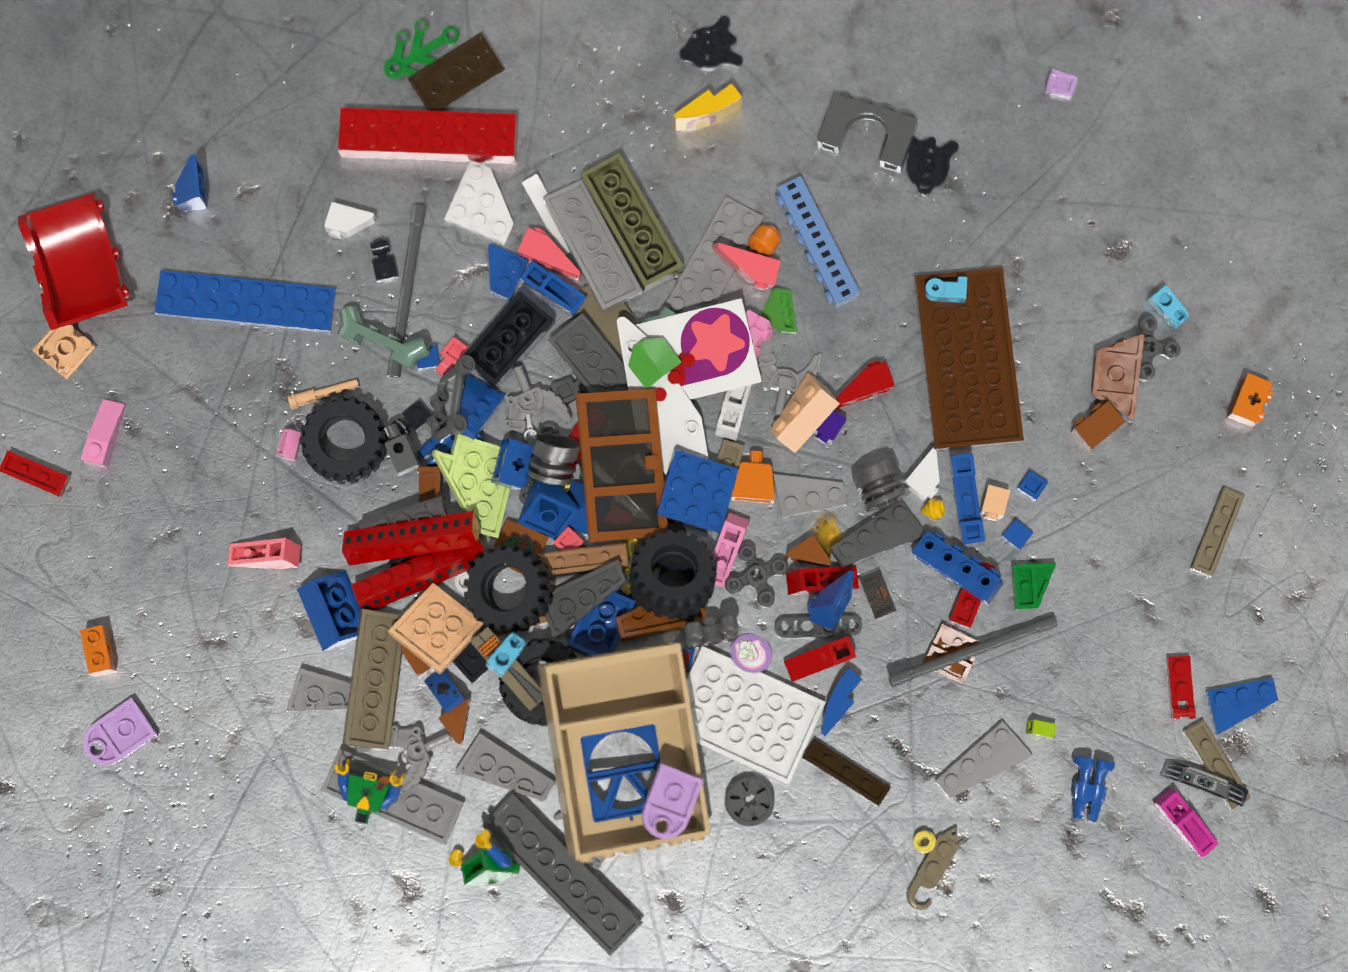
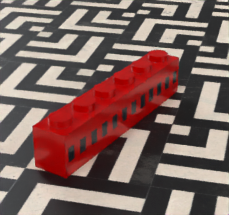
[342,511,480,566]
[351,539,484,611]

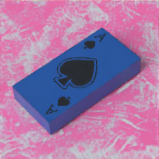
[424,671,465,713]

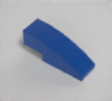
[520,261,587,315]
[820,667,862,738]

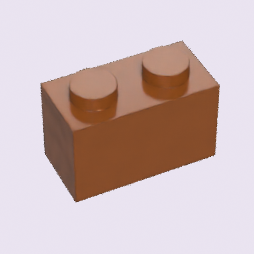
[1071,401,1126,452]

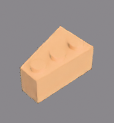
[771,372,840,453]

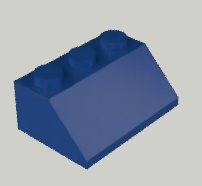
[297,571,361,651]

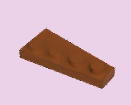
[615,607,708,642]

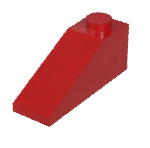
[834,360,895,410]
[786,566,859,595]

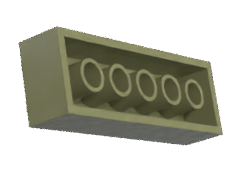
[581,153,684,292]

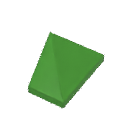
[761,288,797,333]

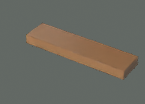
[537,543,629,575]

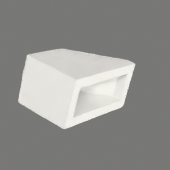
[324,202,376,239]
[903,448,940,502]

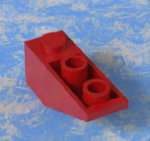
[784,636,857,682]

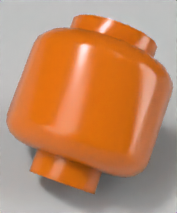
[748,225,781,257]

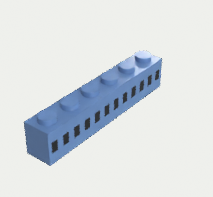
[775,176,860,308]

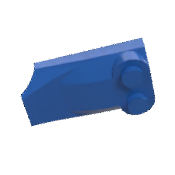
[567,586,636,656]

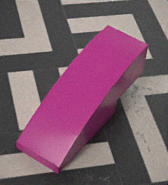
[1153,788,1219,858]

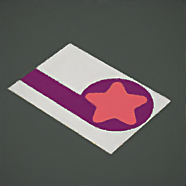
[628,298,762,400]

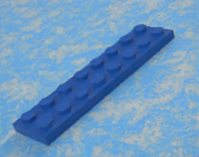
[154,270,336,333]

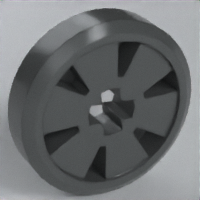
[725,776,775,826]

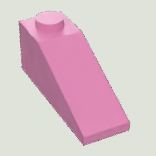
[81,399,125,469]
[713,512,750,588]

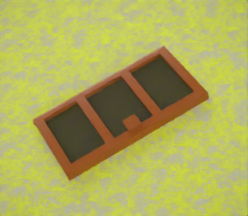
[575,389,668,543]

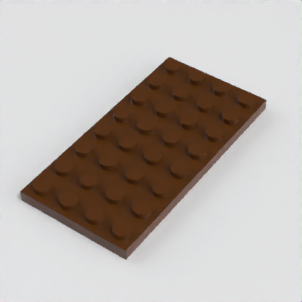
[914,267,1024,450]

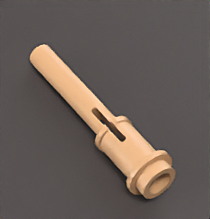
[287,379,359,410]

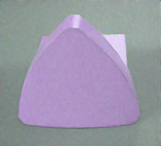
[1045,68,1078,100]

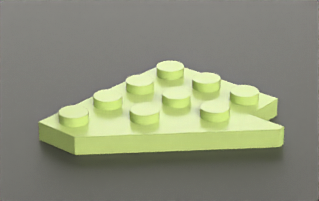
[432,434,516,539]

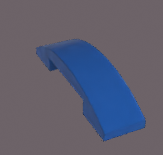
[950,453,985,545]

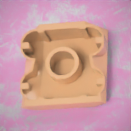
[32,324,96,379]

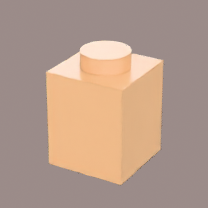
[980,485,1011,521]

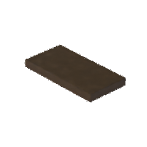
[407,33,504,111]

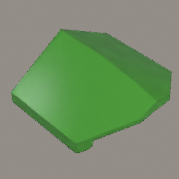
[628,338,682,389]

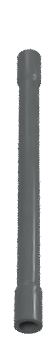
[387,204,426,378]
[888,615,1058,688]

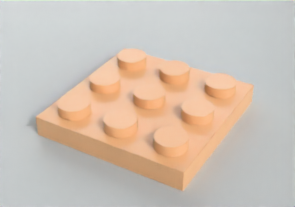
[388,583,485,675]

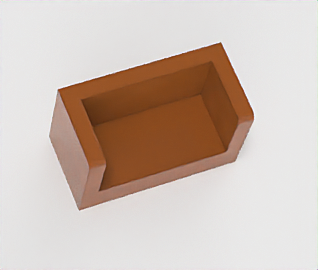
[417,467,442,503]

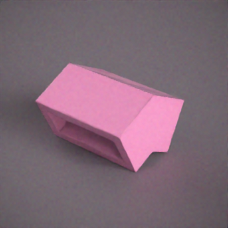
[276,429,302,462]

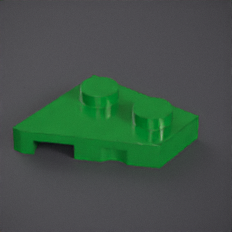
[1012,563,1056,610]

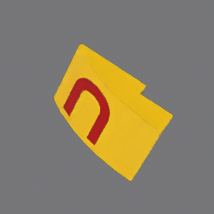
[673,84,742,131]

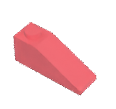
[518,228,581,281]
[712,243,781,290]
[227,538,301,569]

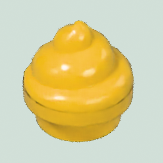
[921,498,945,521]

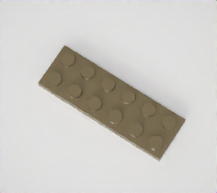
[342,609,402,751]

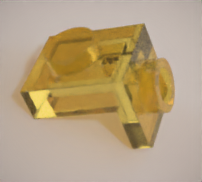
[813,520,844,557]

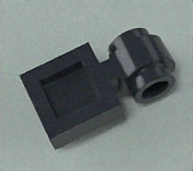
[370,238,399,283]
[391,400,431,435]

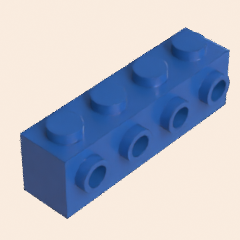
[912,531,1004,606]

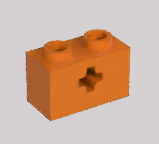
[1228,373,1273,427]
[80,625,116,676]

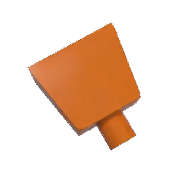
[731,451,775,504]

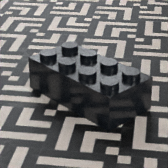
[464,291,555,390]

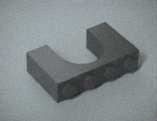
[817,93,918,173]

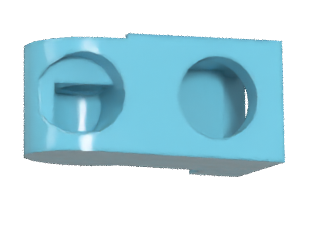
[925,276,967,303]
[1146,285,1190,329]
[485,632,527,678]

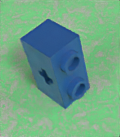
[491,439,534,490]

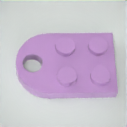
[83,698,158,765]
[642,763,704,839]

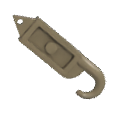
[906,827,960,910]

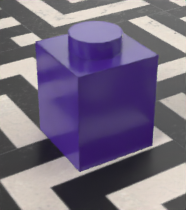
[814,411,847,445]

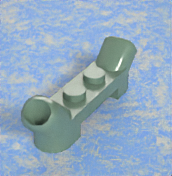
[337,306,430,370]

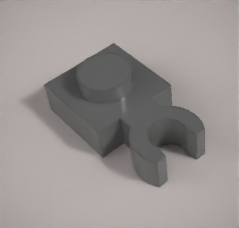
[549,377,588,404]

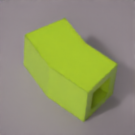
[1026,720,1057,739]

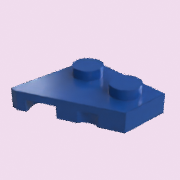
[488,244,529,301]

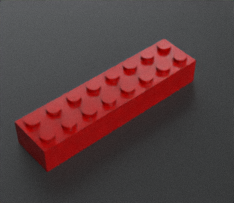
[338,107,517,164]

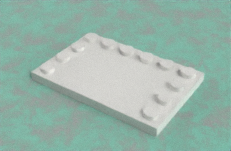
[686,646,826,785]

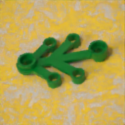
[383,20,459,79]

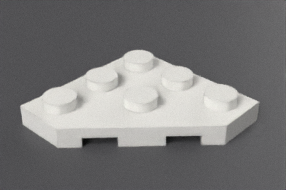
[444,160,514,245]

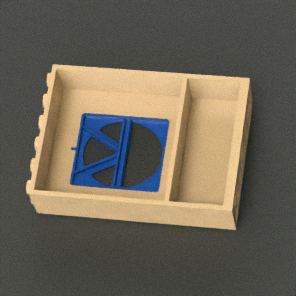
[538,642,711,863]

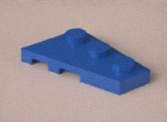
[459,374,505,440]
[1206,678,1278,736]

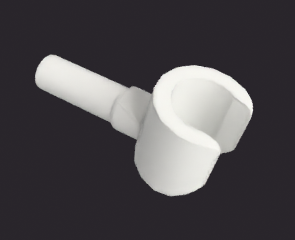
[524,414,537,442]

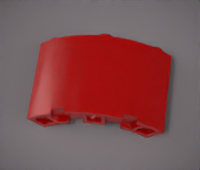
[18,192,130,330]

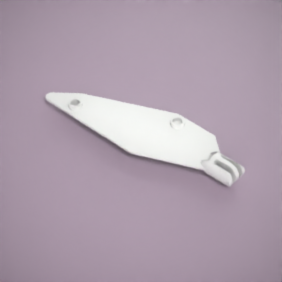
[617,317,709,476]

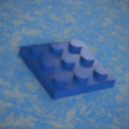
[656,450,738,534]

